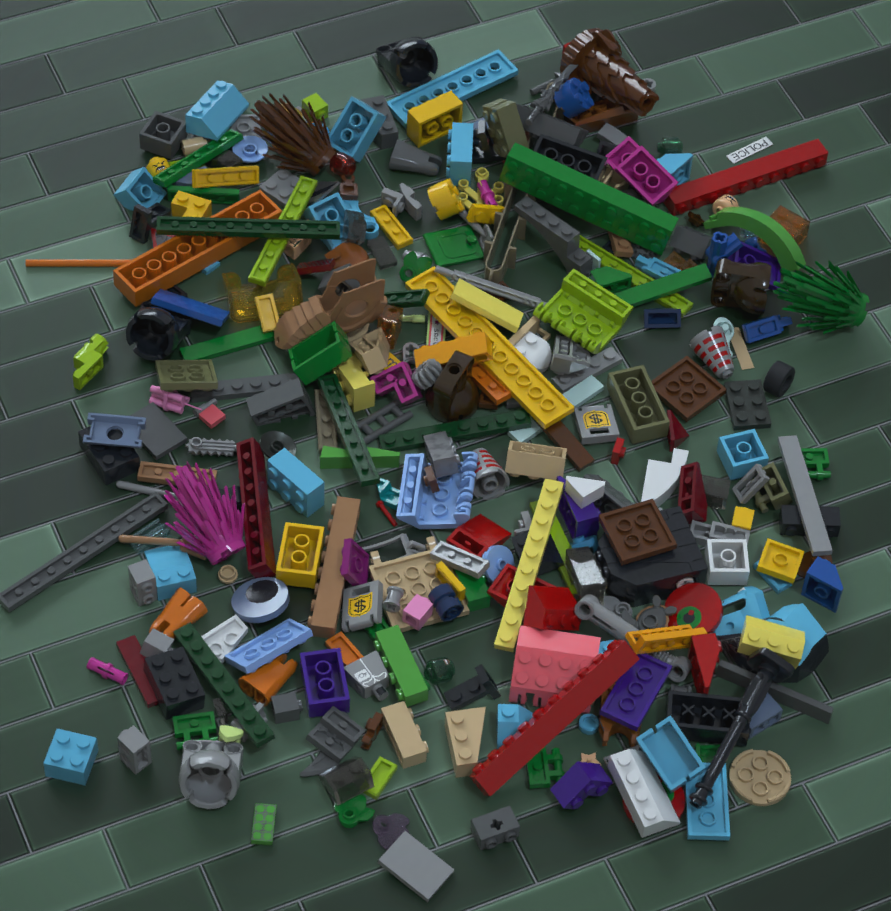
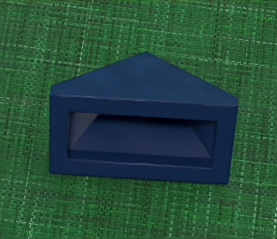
[644,308,681,328]

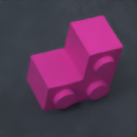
[370,361,423,405]

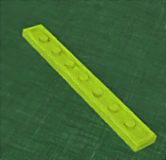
[248,176,318,287]
[579,235,693,318]

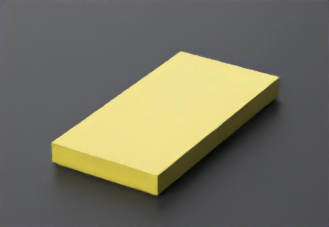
[450,278,524,333]

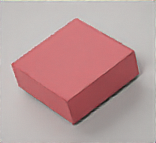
[199,404,226,429]

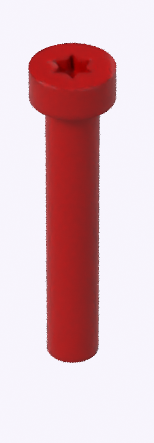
[376,500,398,527]

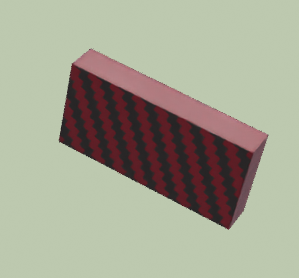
[295,258,336,275]

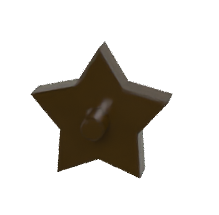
[688,211,705,227]

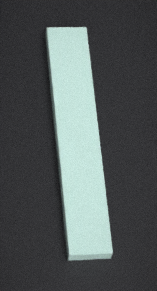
[508,375,604,442]

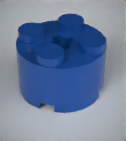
[554,77,594,119]

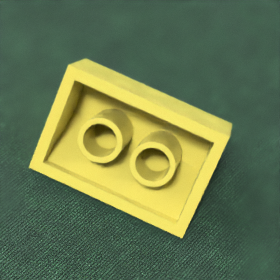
[737,615,805,669]

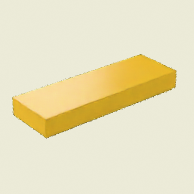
[370,204,413,250]

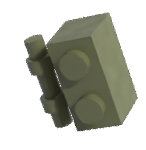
[750,462,793,513]

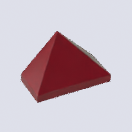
[666,410,689,452]

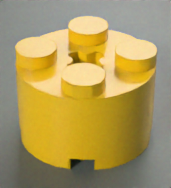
[427,178,465,220]

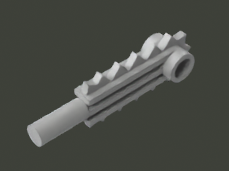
[185,437,237,457]

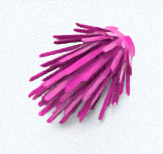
[164,461,246,565]

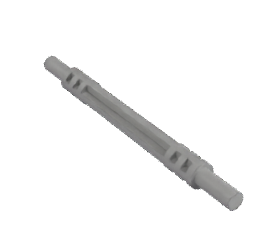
[434,265,548,308]

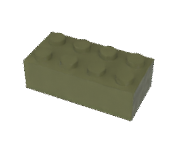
[606,365,670,444]

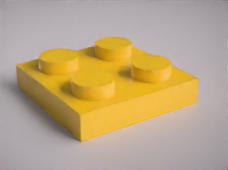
[756,538,805,584]

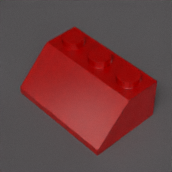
[523,585,581,631]

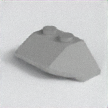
[550,335,591,375]

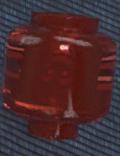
[329,152,356,178]

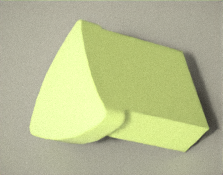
[219,725,244,743]

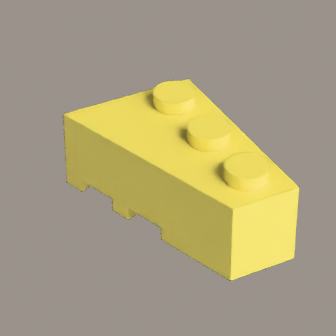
[331,353,375,412]

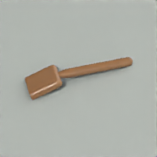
[118,535,206,560]

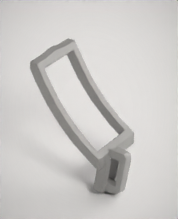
[361,533,426,571]

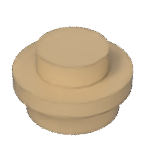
[218,565,238,584]

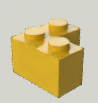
[171,190,212,217]

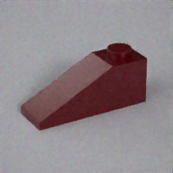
[678,462,707,524]

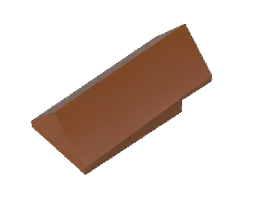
[564,98,639,133]

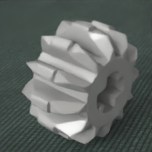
[411,359,443,389]

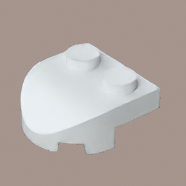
[514,331,552,373]

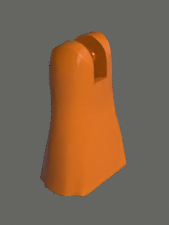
[149,587,208,639]
[238,654,298,706]

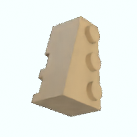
[444,707,486,778]

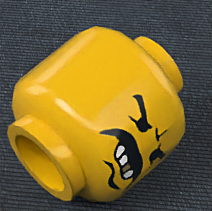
[146,157,170,177]

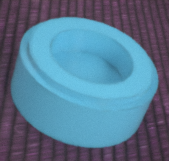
[578,714,599,735]

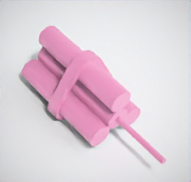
[149,385,202,414]

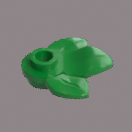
[399,251,432,282]
[334,794,375,828]

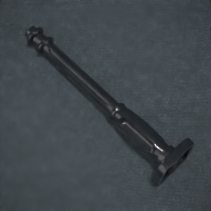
[689,647,795,809]

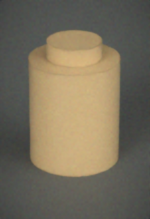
[181,136,207,158]

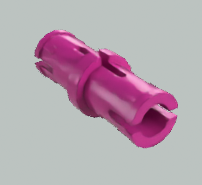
[477,180,498,205]
[87,657,129,685]

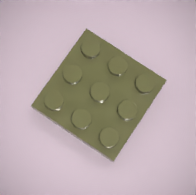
[155,359,218,392]

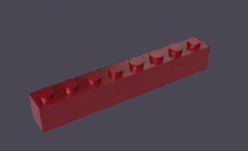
[236,437,276,578]

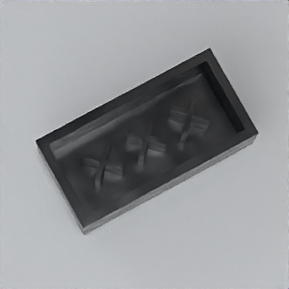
[665,690,750,747]

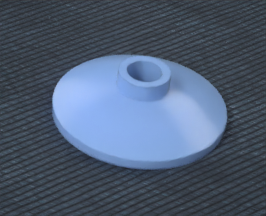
[232,136,268,163]

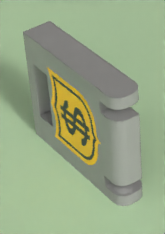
[573,404,620,445]
[342,580,383,633]

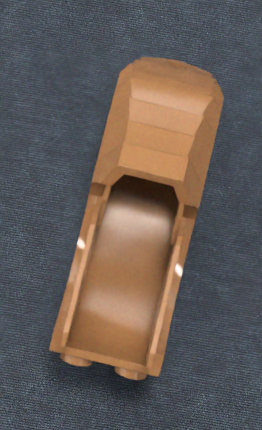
[274,258,388,349]

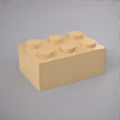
[505,440,567,481]

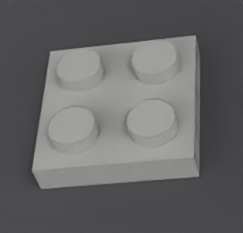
[259,169,299,208]

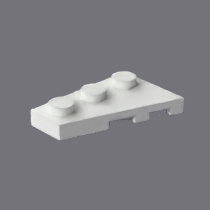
[201,615,248,664]

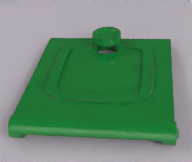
[423,225,484,267]

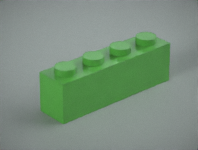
[373,625,428,707]

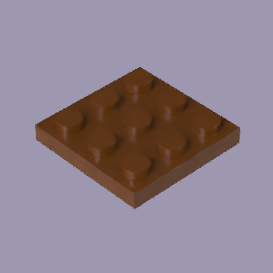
[651,356,727,422]
[598,499,677,565]

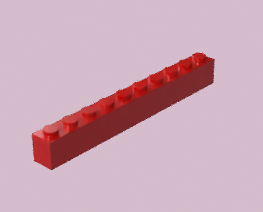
[663,139,829,216]
[469,640,640,796]

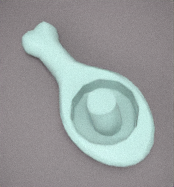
[713,317,734,358]

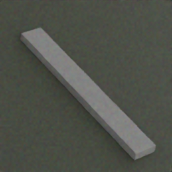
[777,435,833,556]

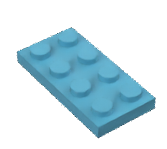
[685,763,730,840]

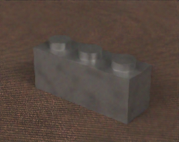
[423,431,461,478]

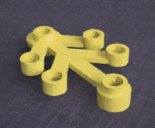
[458,167,504,210]

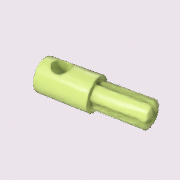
[399,315,425,323]

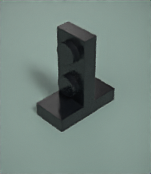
[472,120,506,164]
[129,203,171,244]
[444,664,501,711]

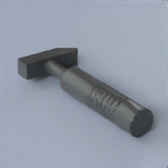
[530,72,564,96]

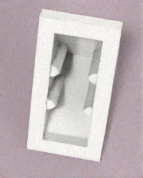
[565,476,605,509]

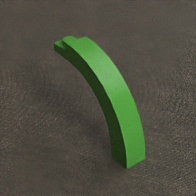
[703,207,806,271]

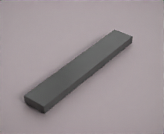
[716,660,834,724]

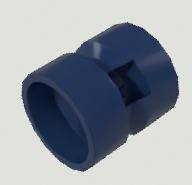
[428,583,464,621]

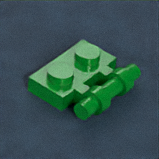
[801,448,831,480]
[172,711,218,750]
[526,747,565,789]

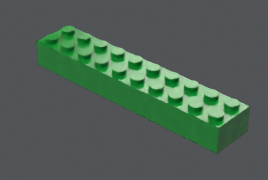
[499,142,679,256]

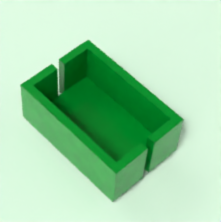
[288,320,352,385]

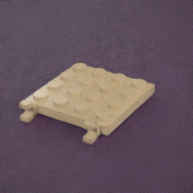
[368,536,469,632]

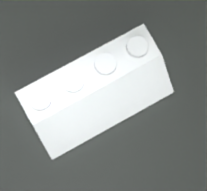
[608,749,680,838]

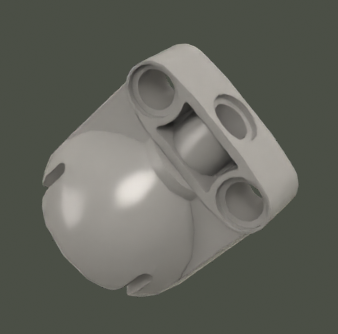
[178,740,243,809]

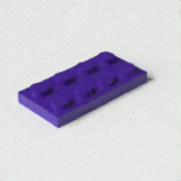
[600,653,673,732]

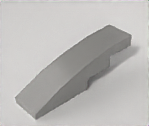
[689,520,750,546]

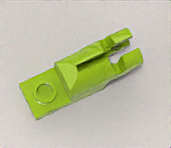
[73,333,109,390]

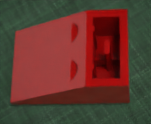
[446,514,512,558]

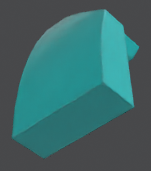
[377,478,400,511]

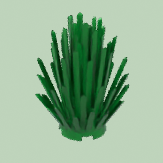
[772,261,869,334]

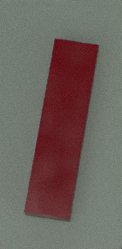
[116,635,158,708]

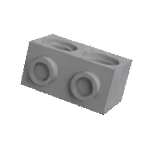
[128,559,157,606]
[117,725,152,775]

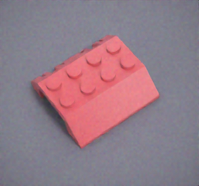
[509,625,601,714]

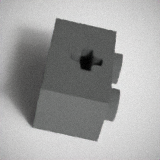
[470,806,520,850]

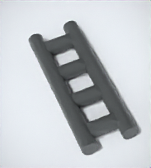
[337,399,413,445]

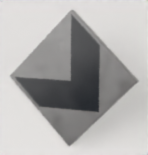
[308,181,340,204]

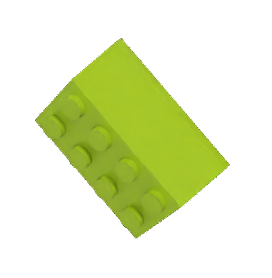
[533,268,633,354]

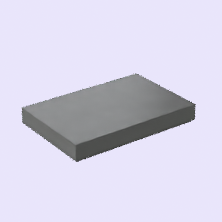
[378,831,454,902]

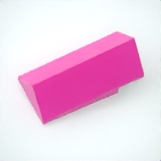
[605,136,678,206]

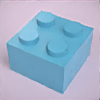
[716,429,769,480]
[43,729,98,785]

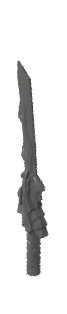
[525,65,578,126]

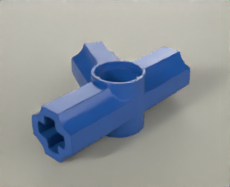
[705,231,744,278]

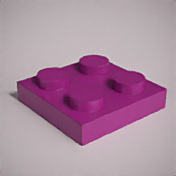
[340,538,370,586]

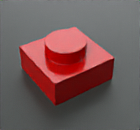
[611,437,626,465]

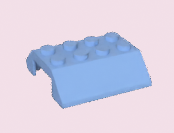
[396,452,478,529]

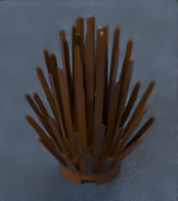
[248,93,336,177]

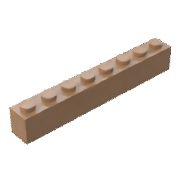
[307,496,361,639]

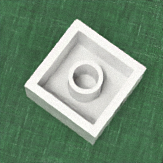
[704,539,750,585]

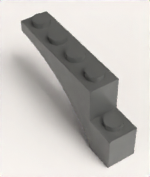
[514,196,593,276]

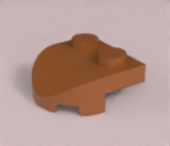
[325,242,369,269]

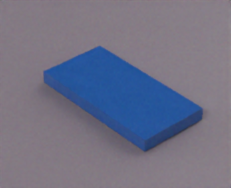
[151,289,230,327]

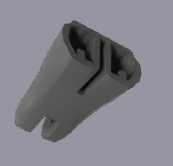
[389,139,443,176]

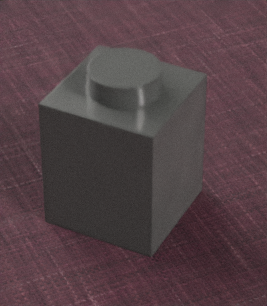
[271,692,303,724]

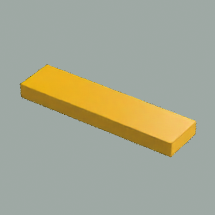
[192,165,259,188]

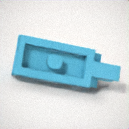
[635,255,681,279]

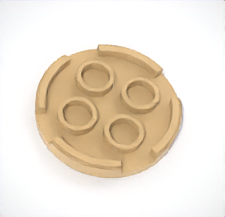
[729,749,791,806]

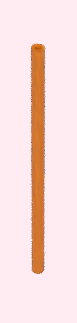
[26,259,133,267]

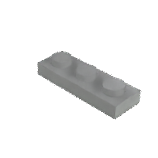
[430,541,490,579]

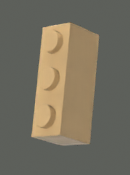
[381,701,429,769]

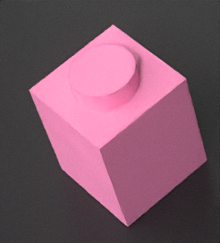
[402,594,433,631]

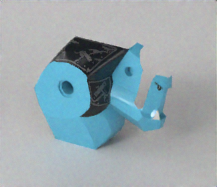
[710,586,829,683]

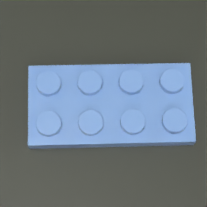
[224,618,313,674]

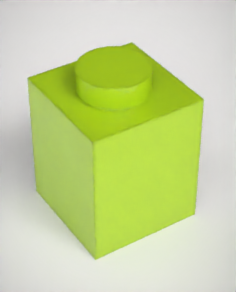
[302,93,328,122]

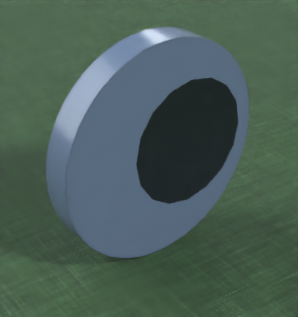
[231,577,290,623]

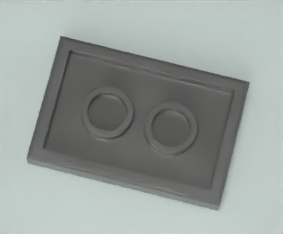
[130,402,187,460]

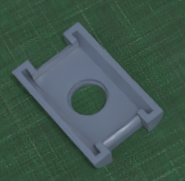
[83,413,146,448]

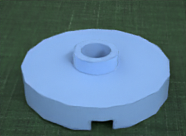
[482,545,515,583]

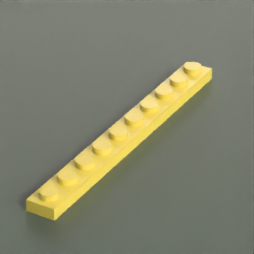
[494,479,564,652]

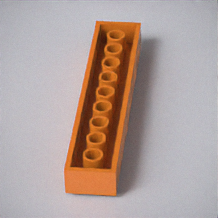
[113,190,282,307]

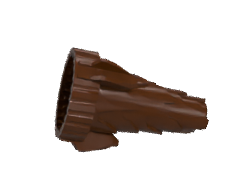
[560,28,659,117]

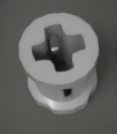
[382,586,404,613]

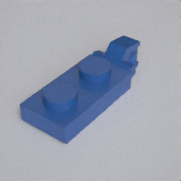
[742,315,792,343]

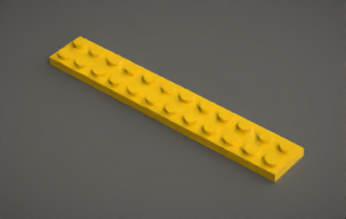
[405,266,575,429]

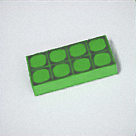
[251,803,277,845]

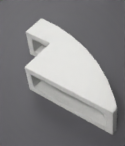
[641,448,689,507]

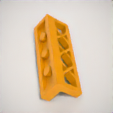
[625,624,707,655]

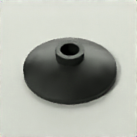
[259,431,297,458]

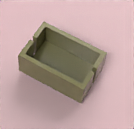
[482,98,530,158]

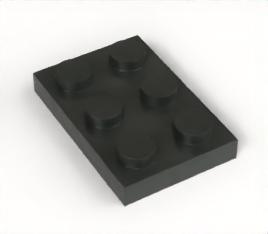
[724,379,772,431]

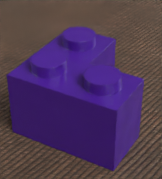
[550,761,613,809]

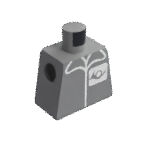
[344,650,389,701]

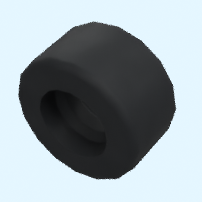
[763,361,795,397]

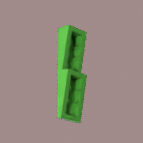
[320,446,400,469]

